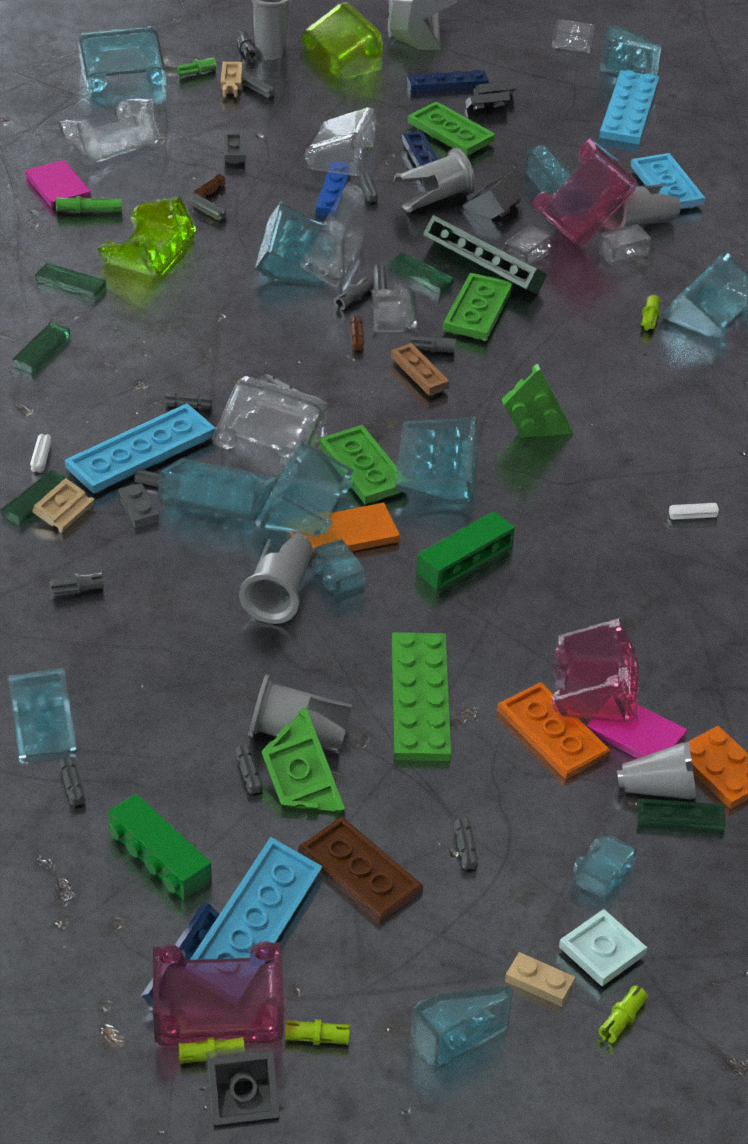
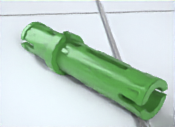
[56,196,122,213]

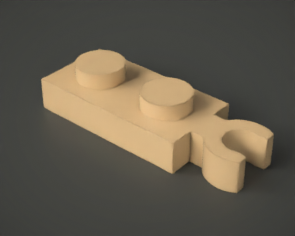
[221,61,243,97]

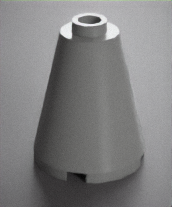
[617,742,697,799]

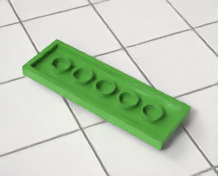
[392,632,451,761]

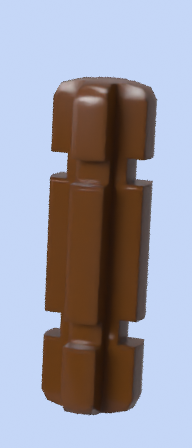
[193,174,226,198]
[350,316,364,351]

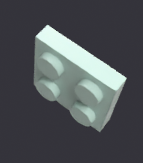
[559,909,647,986]

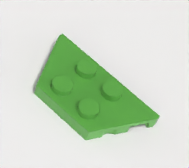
[502,364,574,438]
[261,707,345,813]

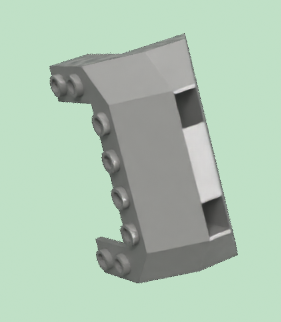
[389,0,458,50]

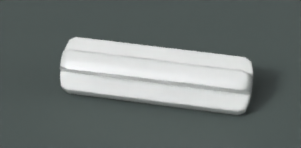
[30,434,52,473]
[669,503,719,520]

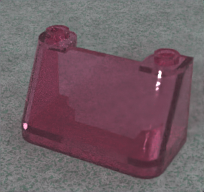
[530,138,637,246]
[551,618,639,723]
[153,941,284,1047]

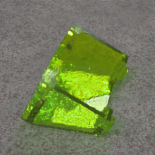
[301,2,383,80]
[97,195,196,276]

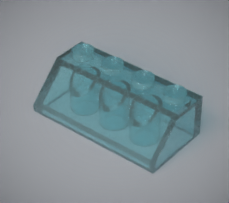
[524,145,598,215]

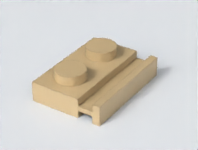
[33,478,94,533]

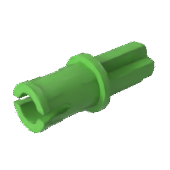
[177,57,217,77]

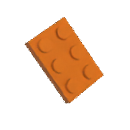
[688,726,748,809]

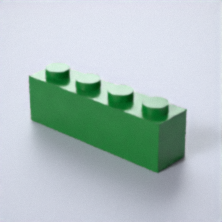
[416,511,515,590]
[108,794,212,900]

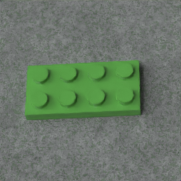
[408,101,495,156]
[443,273,513,340]
[319,425,409,504]

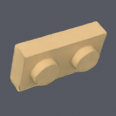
[505,952,575,1007]

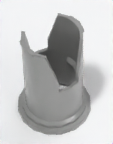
[251,0,292,60]
[393,148,475,213]
[597,184,681,235]
[239,532,314,624]
[248,674,352,754]

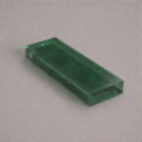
[388,252,454,295]
[35,263,106,299]
[12,322,70,373]
[1,470,71,526]
[637,799,726,833]

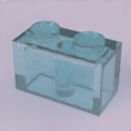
[311,539,366,600]

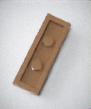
[391,343,449,395]

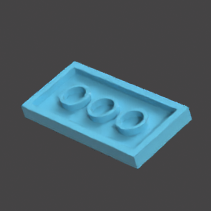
[631,153,705,209]

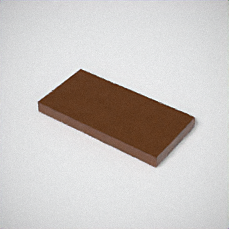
[298,816,423,924]

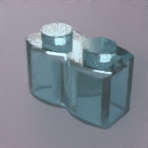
[573,833,637,899]

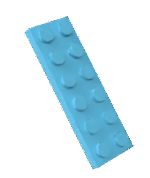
[599,70,659,144]
[65,403,216,494]
[182,837,322,1006]

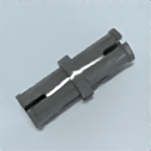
[236,30,258,61]
[334,277,374,310]

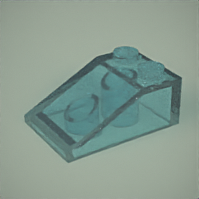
[600,25,662,76]
[8,667,76,758]
[409,986,513,1074]

